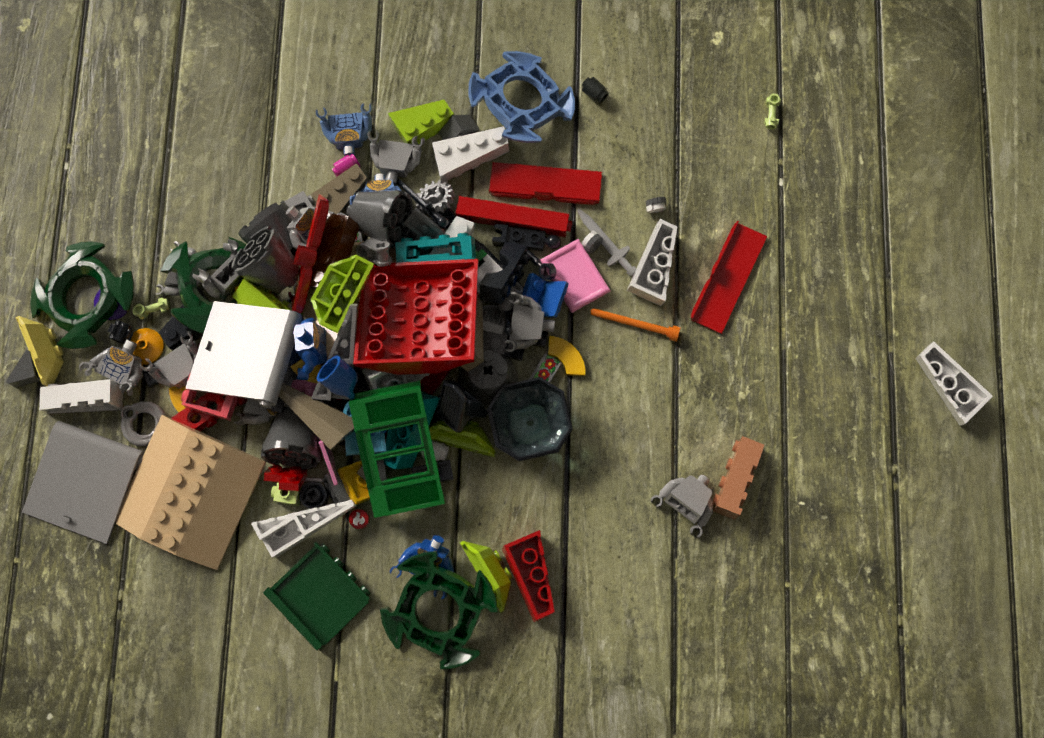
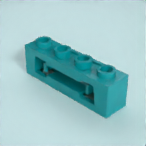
[395,233,476,263]

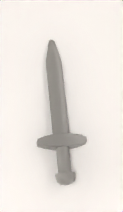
[577,209,636,276]

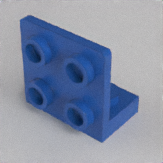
[521,273,569,318]

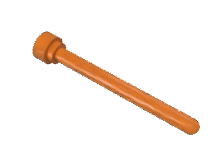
[590,308,681,342]

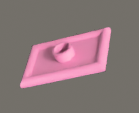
[540,239,611,313]

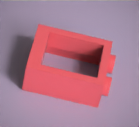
[181,373,239,421]

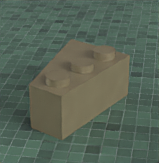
[310,164,368,215]

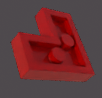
[264,465,307,491]

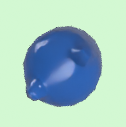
[317,356,358,399]

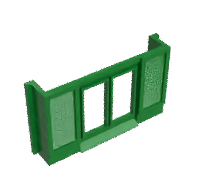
[348,380,446,518]

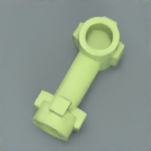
[764,93,781,129]
[132,298,170,320]

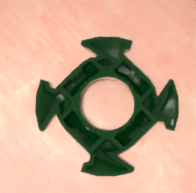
[161,237,247,334]
[30,241,134,349]
[380,551,498,669]

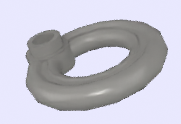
[121,401,166,447]

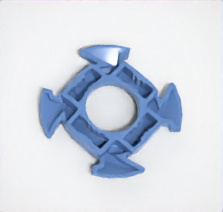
[468,51,575,143]

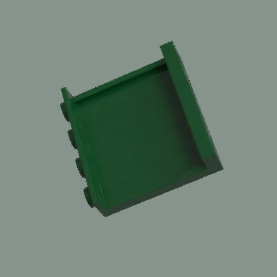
[263,541,372,651]

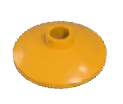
[130,328,164,365]

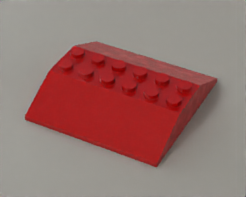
[353,259,479,375]

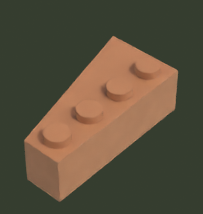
[713,436,764,520]

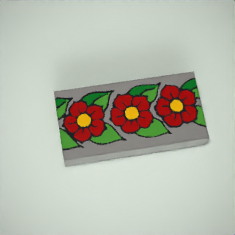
[530,353,562,382]

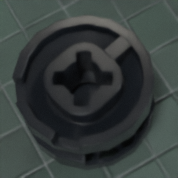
[299,481,329,509]

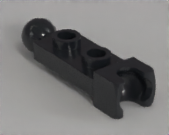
[492,224,561,251]

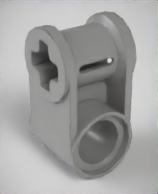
[356,238,392,266]

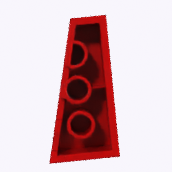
[502,530,555,622]

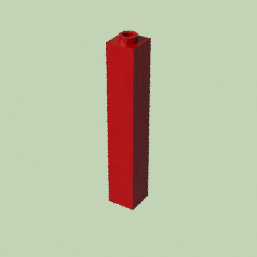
[456,196,572,238]

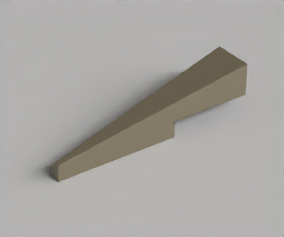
[279,383,355,450]

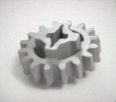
[414,180,455,216]

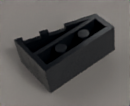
[159,286,210,351]

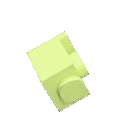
[271,482,302,506]

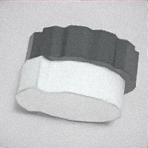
[646,197,667,213]
[582,230,603,254]

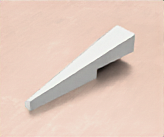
[251,499,356,558]

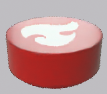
[349,509,369,530]

